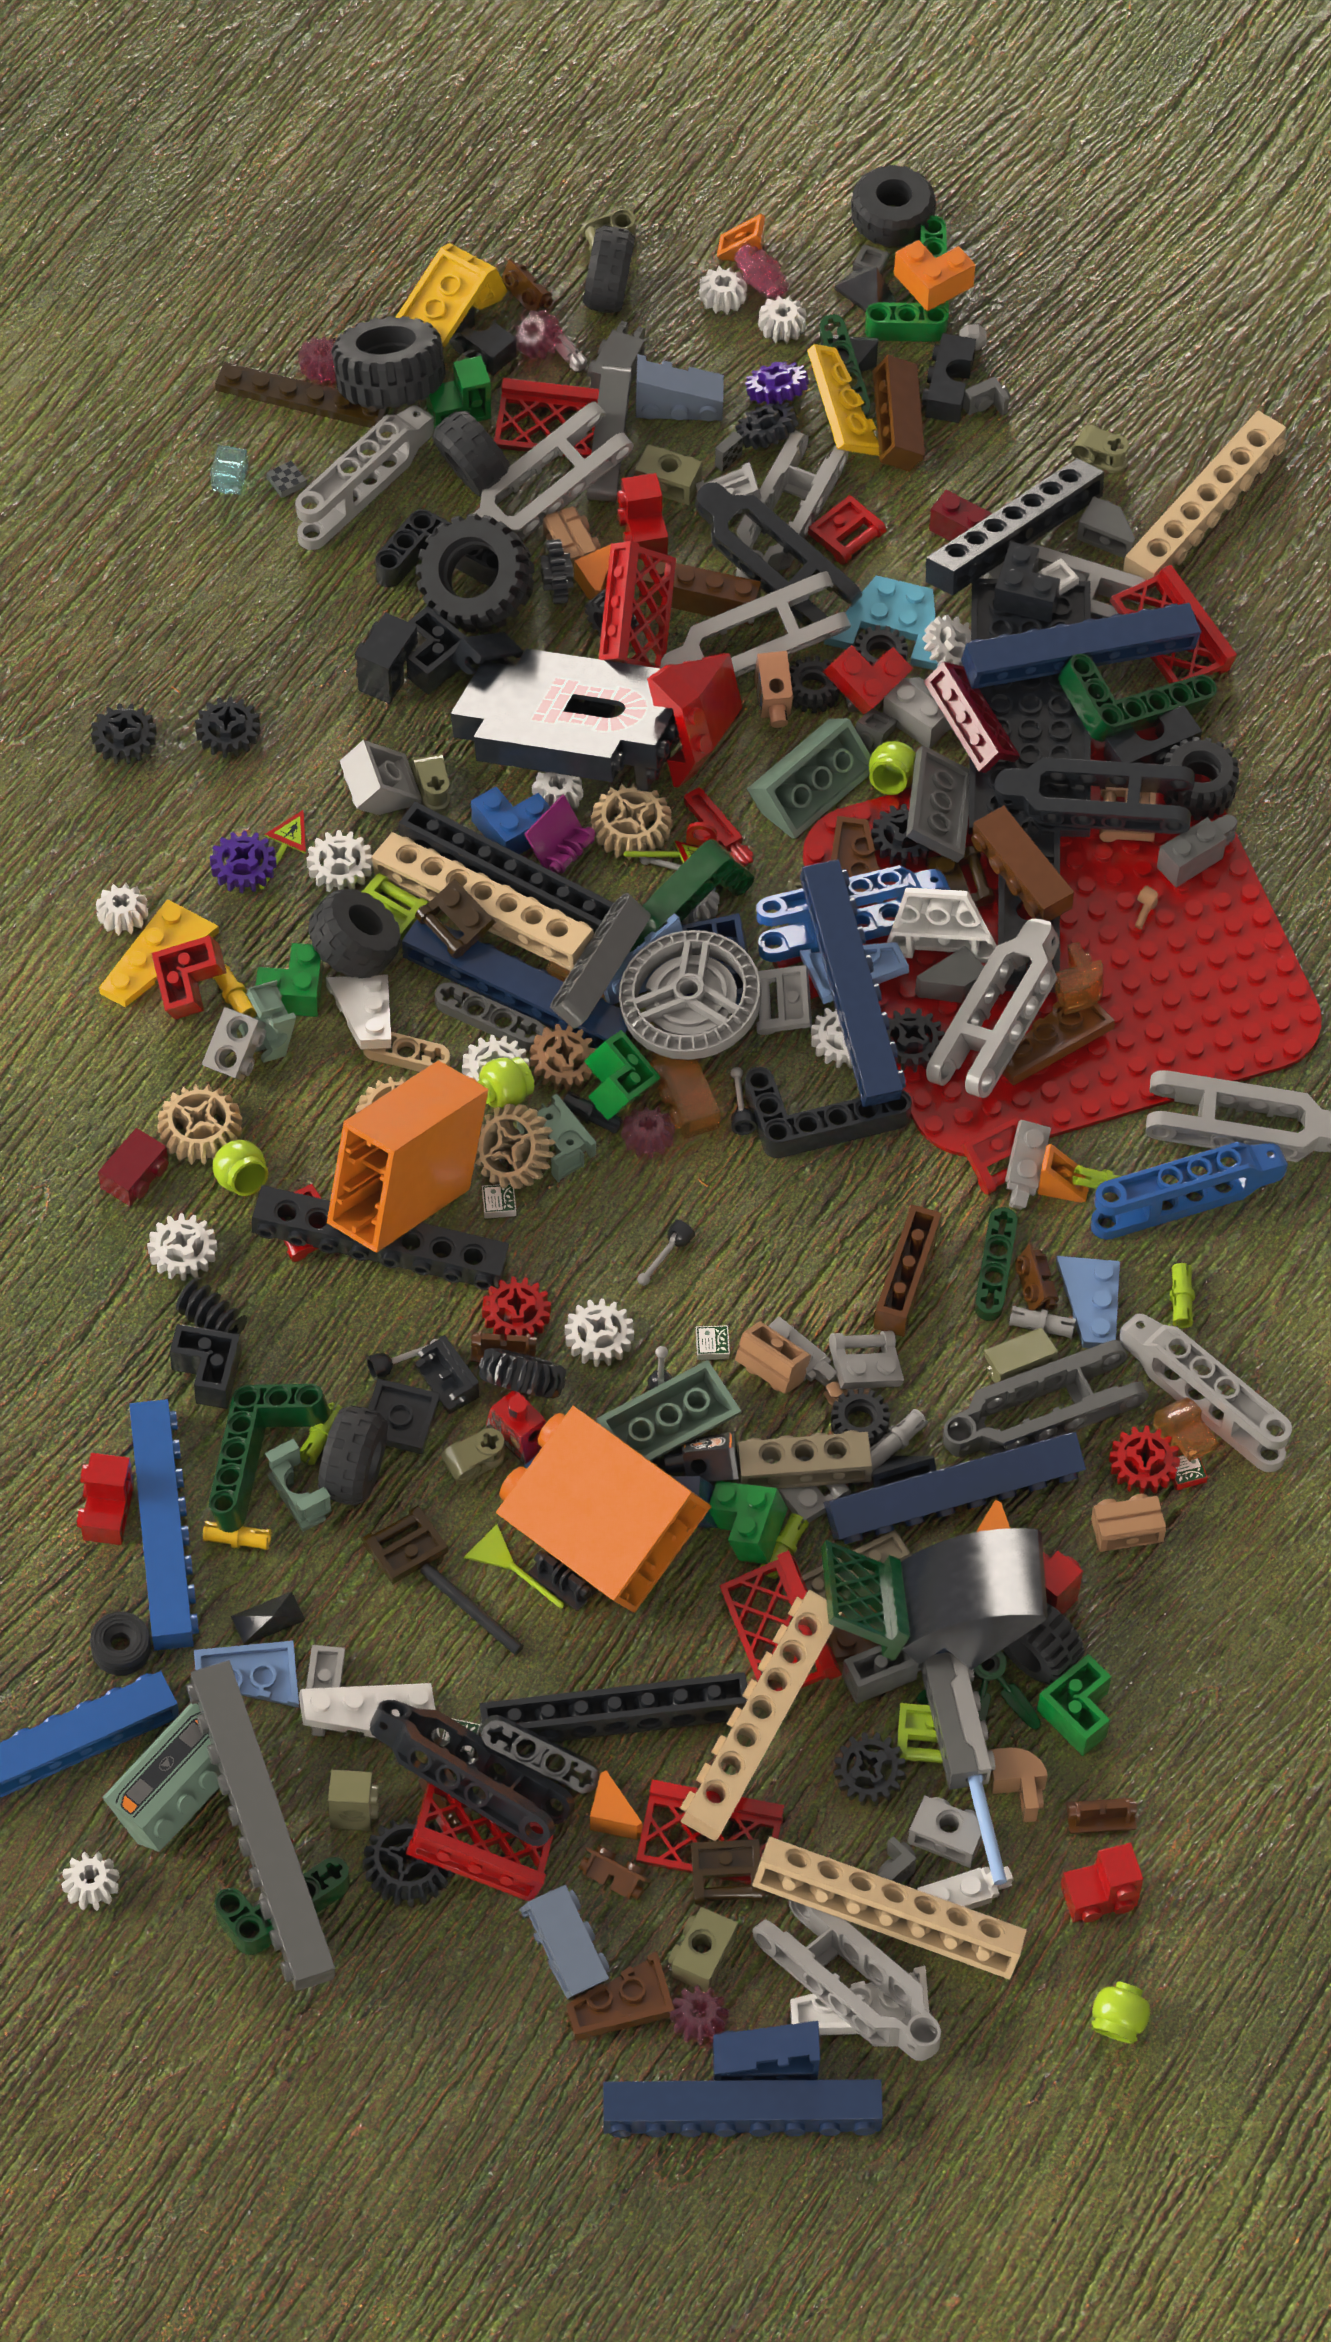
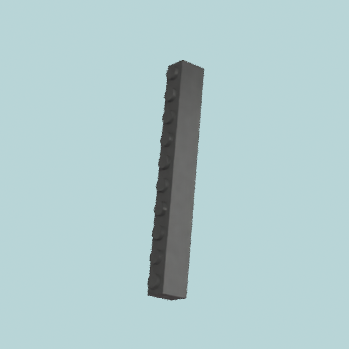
[186,1660,335,1991]

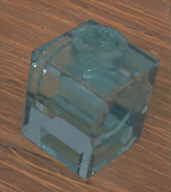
[210,445,248,495]

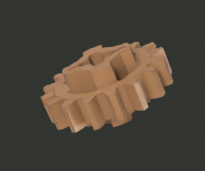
[529,1024,596,1091]

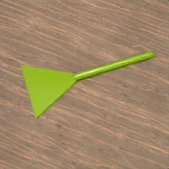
[464,1525,564,1608]

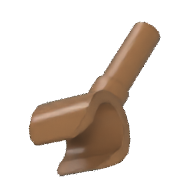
[1135,886,1158,929]
[824,1381,870,1406]

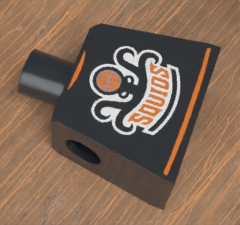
[664,1431,739,1482]

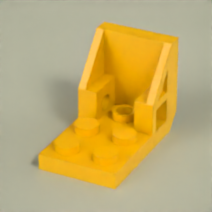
[395,243,507,348]

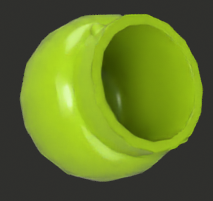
[869,741,916,795]
[477,1057,535,1109]
[213,1139,268,1196]
[1091,1981,1150,2044]

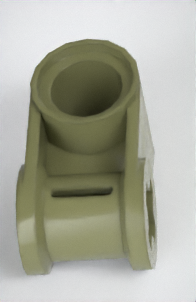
[580,209,636,252]
[1071,425,1129,473]
[412,753,450,812]
[441,1428,505,1484]

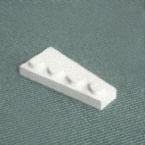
[299,1683,440,1738]
[790,1966,929,2035]

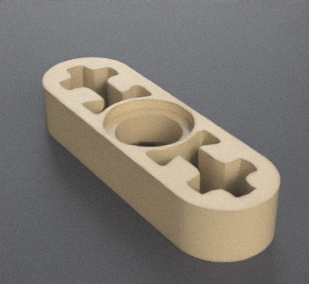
[363,1032,450,1072]

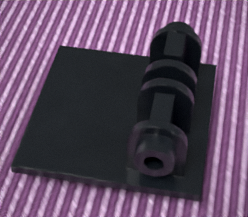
[528,1550,598,1612]

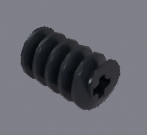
[176,1277,247,1334]

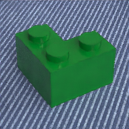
[426,356,491,428]
[255,943,324,1017]
[584,1030,661,1120]
[709,1481,788,1564]
[1037,1654,1111,1756]

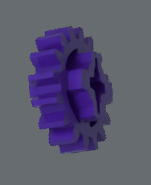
[745,361,809,404]
[210,830,277,893]

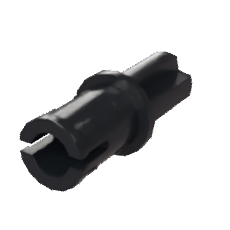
[563,1091,623,1133]

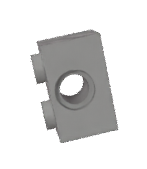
[908,1795,983,1868]

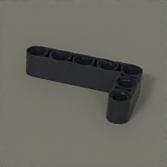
[375,510,533,598]
[745,1067,912,1158]

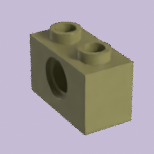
[635,444,702,505]
[328,1770,380,1831]
[668,1907,738,1993]

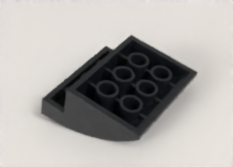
[901,1528,1048,1670]

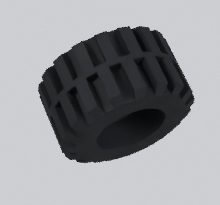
[1161,737,1239,820]
[1003,1603,1085,1685]

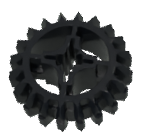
[479,1348,567,1398]
[362,1816,453,1907]

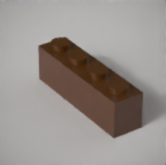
[873,355,926,472]
[639,559,761,626]
[971,806,1074,921]
[874,1204,942,1337]

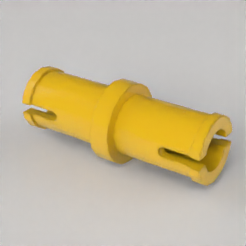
[213,964,257,1018]
[203,1520,272,1550]

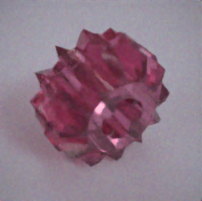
[514,310,563,360]
[298,335,336,384]
[621,1104,675,1160]
[670,1984,729,2046]

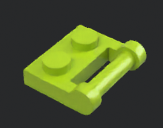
[362,873,430,940]
[897,1703,943,1763]

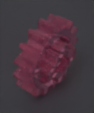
[734,244,789,299]

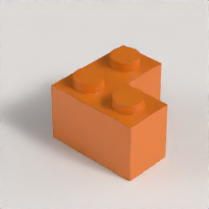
[894,240,976,311]

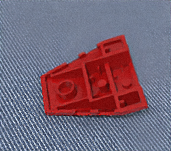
[647,653,743,788]

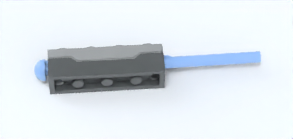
[921,1648,1007,1885]

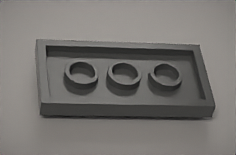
[906,745,969,863]

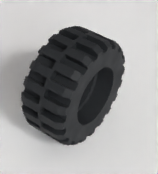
[332,316,446,409]
[416,514,535,633]

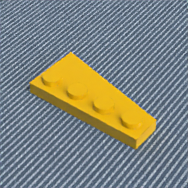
[807,344,879,456]
[99,899,219,1007]

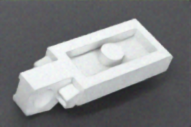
[917,1866,1013,1909]

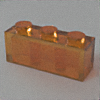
[649,1051,720,1139]

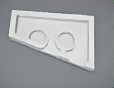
[326,975,392,1049]

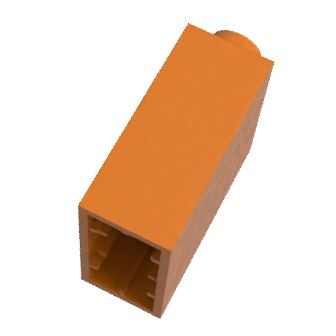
[327,1060,489,1253]
[495,1406,712,1613]

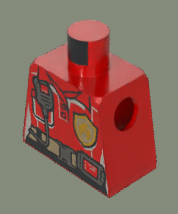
[486,1390,546,1465]

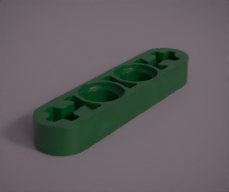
[819,314,870,418]
[975,1207,1017,1321]

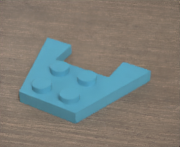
[824,575,938,670]

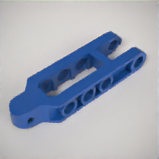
[756,865,951,962]
[1090,1142,1288,1240]

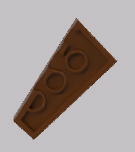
[1002,983,1115,1086]

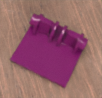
[525,795,596,874]

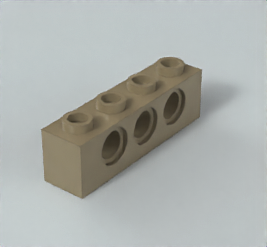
[738,1430,872,1489]

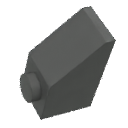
[1077,497,1135,559]
[915,946,984,1003]

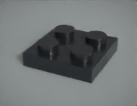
[368,1379,440,1455]

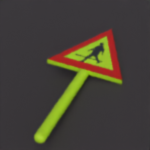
[259,809,306,889]
[623,841,700,863]

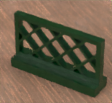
[821,1540,910,1661]

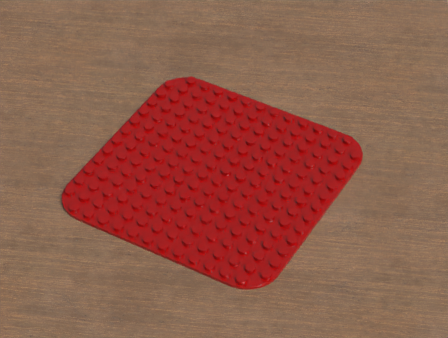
[803,727,1322,1157]

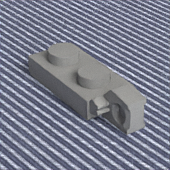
[1005,1120,1051,1210]
[768,1316,837,1387]
[306,1645,345,1737]

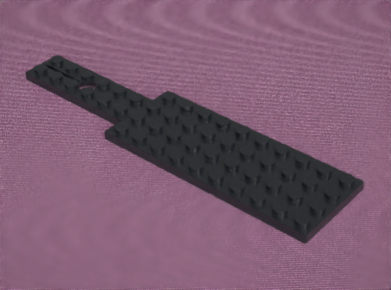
[968,578,1091,993]

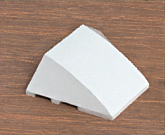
[887,888,997,963]

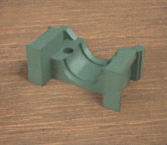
[238,980,296,1063]
[517,1094,596,1183]
[265,1438,332,1532]

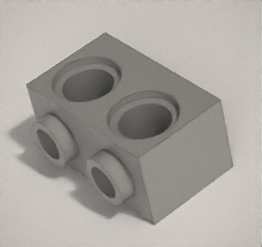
[202,1007,266,1081]

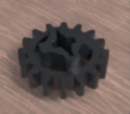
[735,402,799,449]
[540,539,574,604]
[195,696,261,758]
[91,703,157,764]
[871,804,934,866]
[887,1007,945,1072]
[833,1732,907,1806]

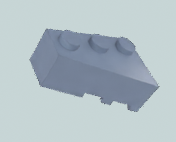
[636,354,724,421]
[519,1885,610,1999]

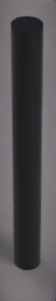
[420,1563,524,1655]

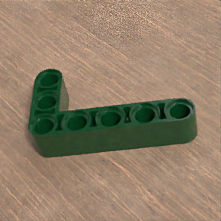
[1058,653,1217,742]
[629,839,755,952]
[209,1384,330,1533]

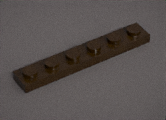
[215,362,389,428]

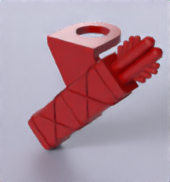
[684,787,754,866]

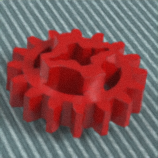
[482,1276,551,1341]
[1109,1425,1180,1494]

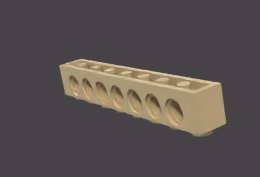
[1123,410,1287,591]
[371,832,594,971]
[680,1590,842,1841]
[752,1836,1027,1979]

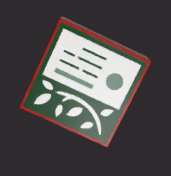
[1172,1450,1208,1491]

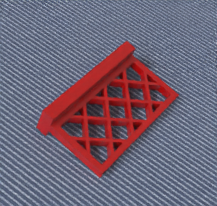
[494,378,599,459]
[599,541,676,669]
[1110,565,1237,684]
[719,1550,842,1691]
[636,1779,784,1885]
[406,1783,554,1901]

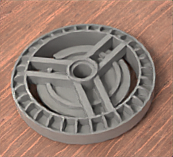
[619,930,762,1060]

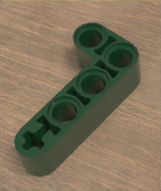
[215,1857,350,1955]

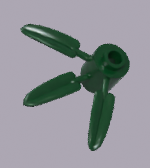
[917,1650,1041,1729]

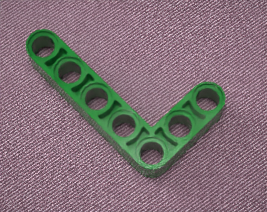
[865,215,949,342]

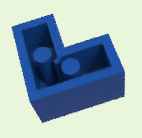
[471,786,550,855]

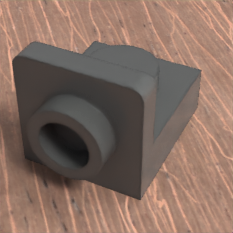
[963,376,1010,415]
[855,709,898,755]
[877,1837,916,1884]

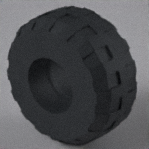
[851,165,936,247]
[583,225,635,314]
[432,411,510,497]
[308,889,401,978]
[318,1405,388,1506]

